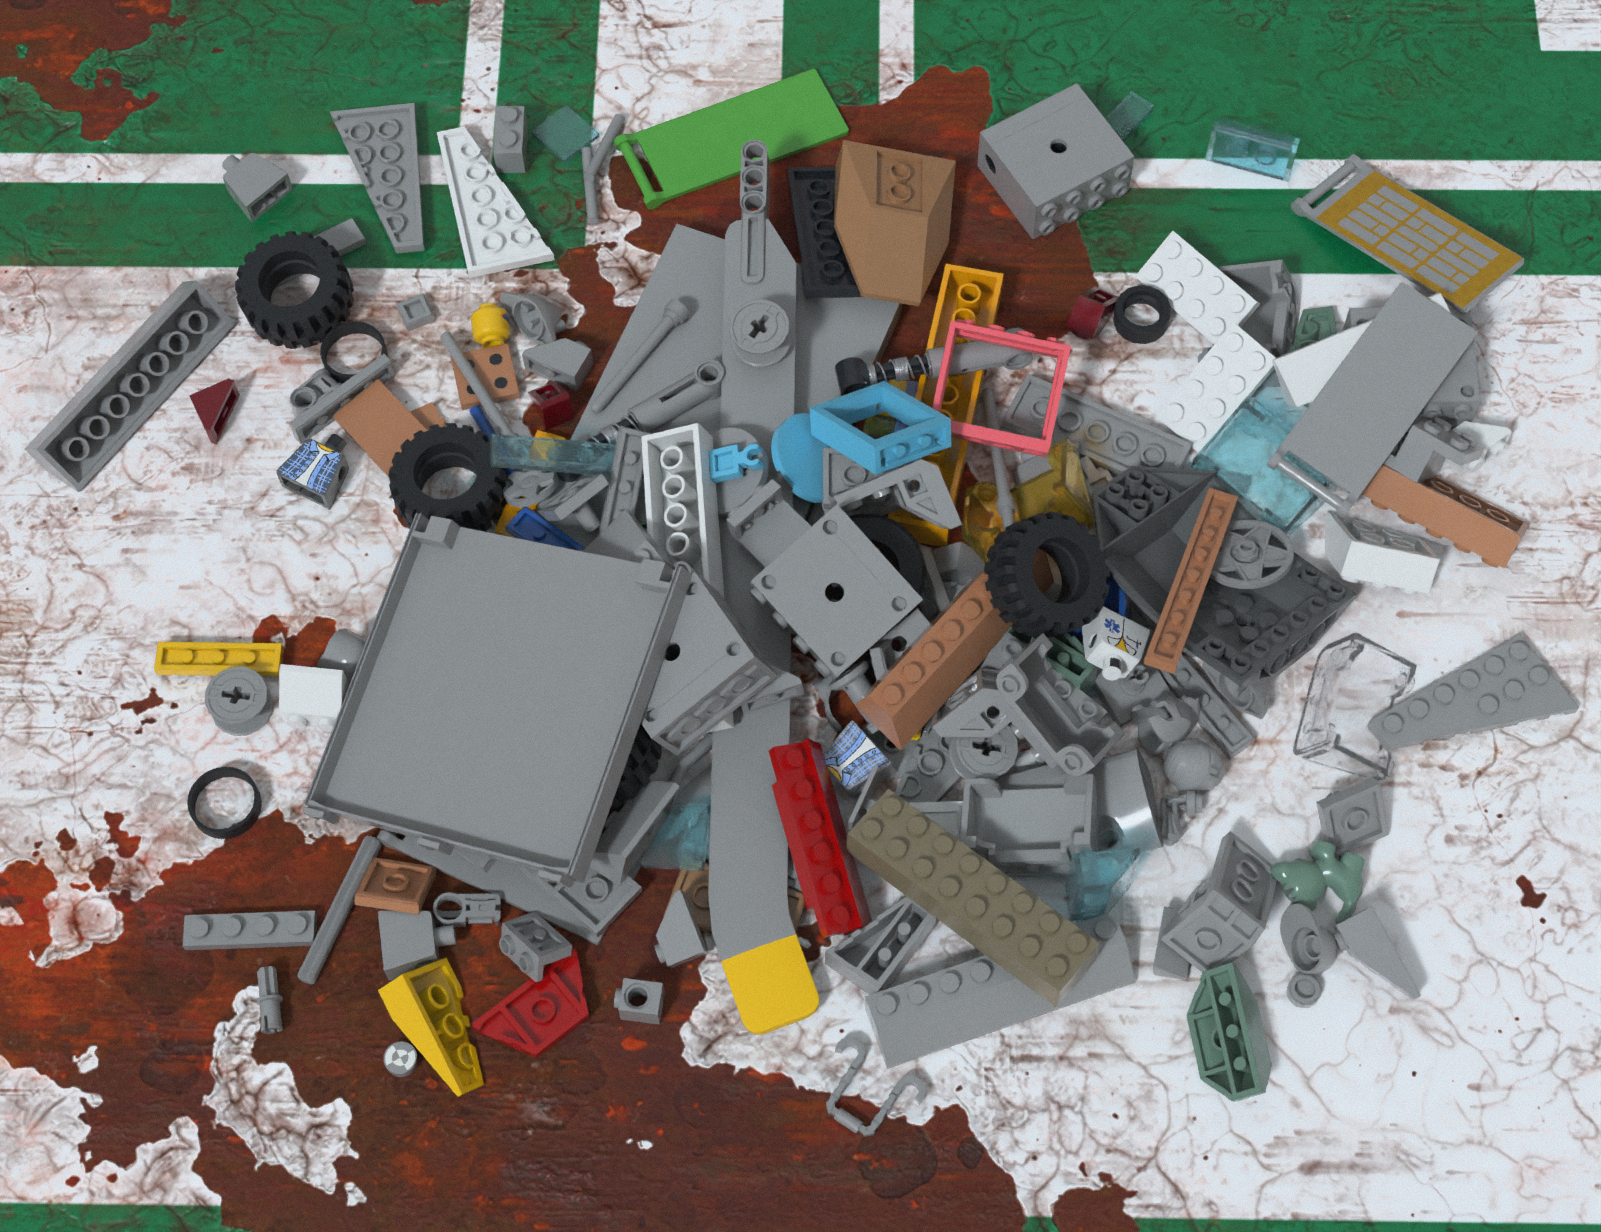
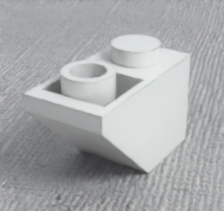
[1444,421,1512,477]

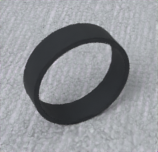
[320,321,388,384]
[187,767,262,839]

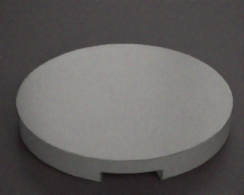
[710,428,769,518]

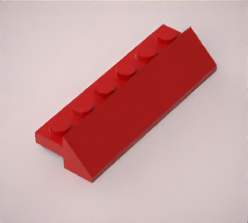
[768,738,872,938]

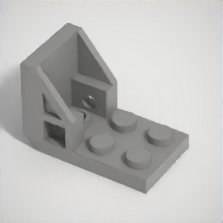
[828,459,962,529]
[932,668,1058,769]
[1160,831,1277,972]

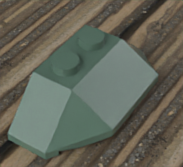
[1186,962,1272,1102]

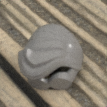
[1163,738,1224,792]

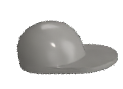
[1280,904,1337,974]

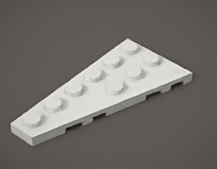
[437,126,555,278]

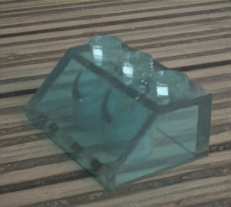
[1205,116,1301,182]
[1065,848,1140,923]

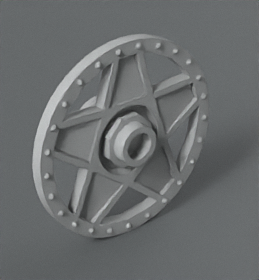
[1210,520,1294,589]

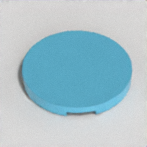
[771,413,830,503]

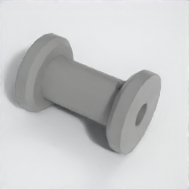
[829,659,879,736]

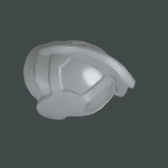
[1130,695,1200,755]

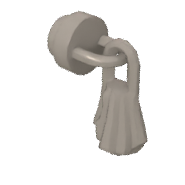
[1159,790,1202,846]

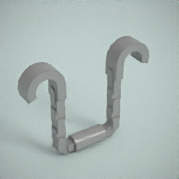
[826,1037,926,1137]

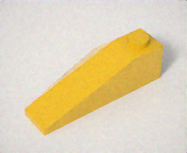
[378,958,484,1097]

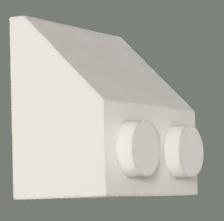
[279,664,349,732]

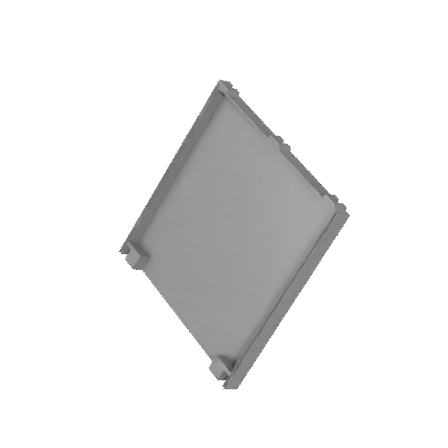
[302,513,692,888]

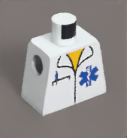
[1082,606,1150,681]

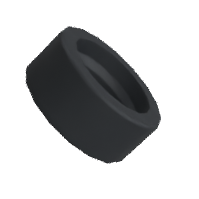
[1113,285,1171,344]

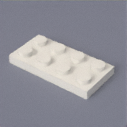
[1135,231,1260,344]
[1155,322,1276,454]

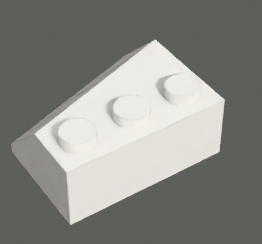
[1325,511,1440,595]

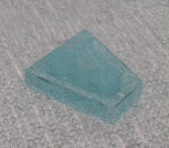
[641,803,710,871]

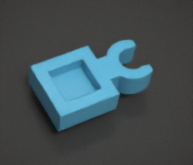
[709,444,764,483]

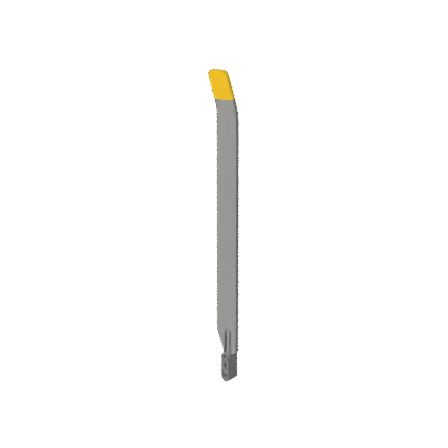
[708,139,819,1035]

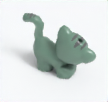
[1270,839,1365,924]

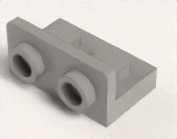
[499,911,572,982]

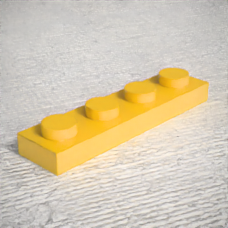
[154,642,284,677]

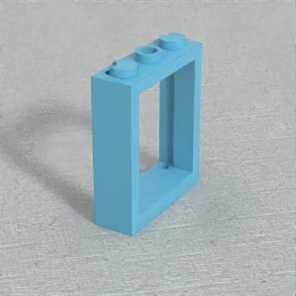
[810,381,951,475]

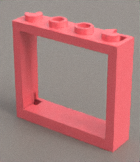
[932,319,1071,458]

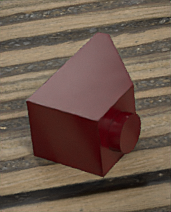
[1066,286,1118,340]

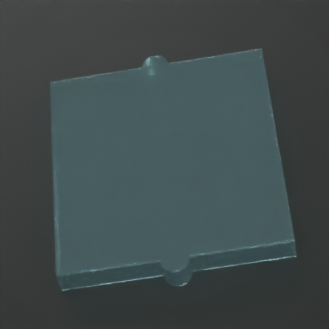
[532,105,600,163]

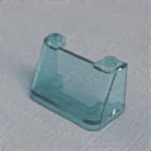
[1191,397,1335,537]

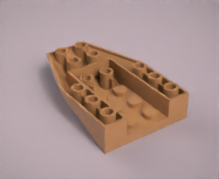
[834,140,956,306]

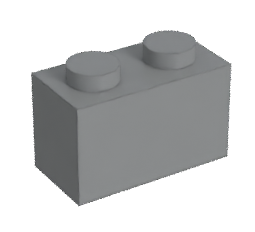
[493,106,528,173]

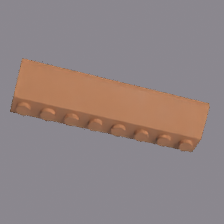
[1286,452,1530,568]
[855,549,1054,750]

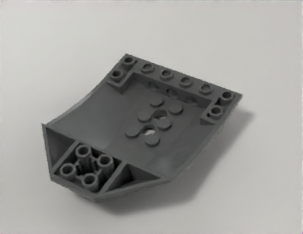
[1092,466,1357,687]

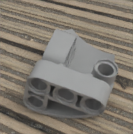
[997,748,1164,865]

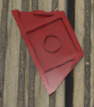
[471,946,590,1059]

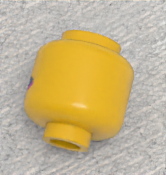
[470,303,511,348]

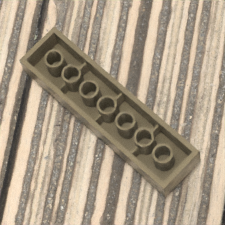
[846,788,1100,1007]

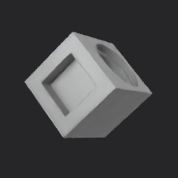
[614,978,665,1025]

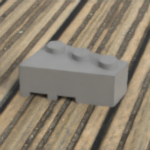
[825,896,936,995]

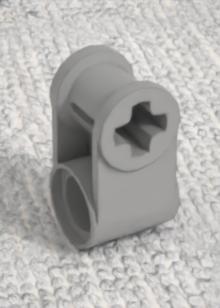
[290,368,342,418]

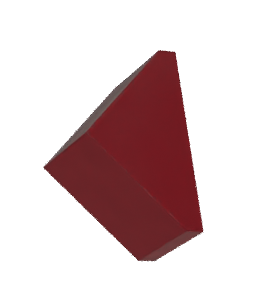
[189,378,240,444]
[528,381,574,430]

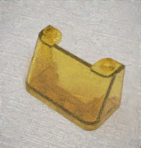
[962,438,1094,563]

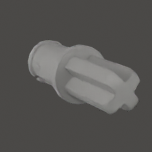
[256,966,283,1034]

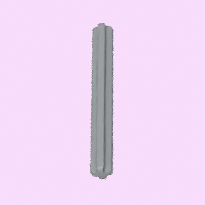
[297,835,381,985]

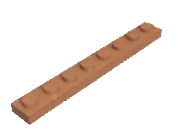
[1143,487,1238,674]

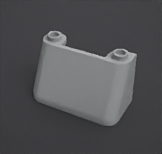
[1198,260,1299,387]
[996,633,1125,776]
[960,773,1099,877]

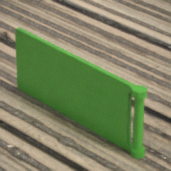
[614,69,849,209]

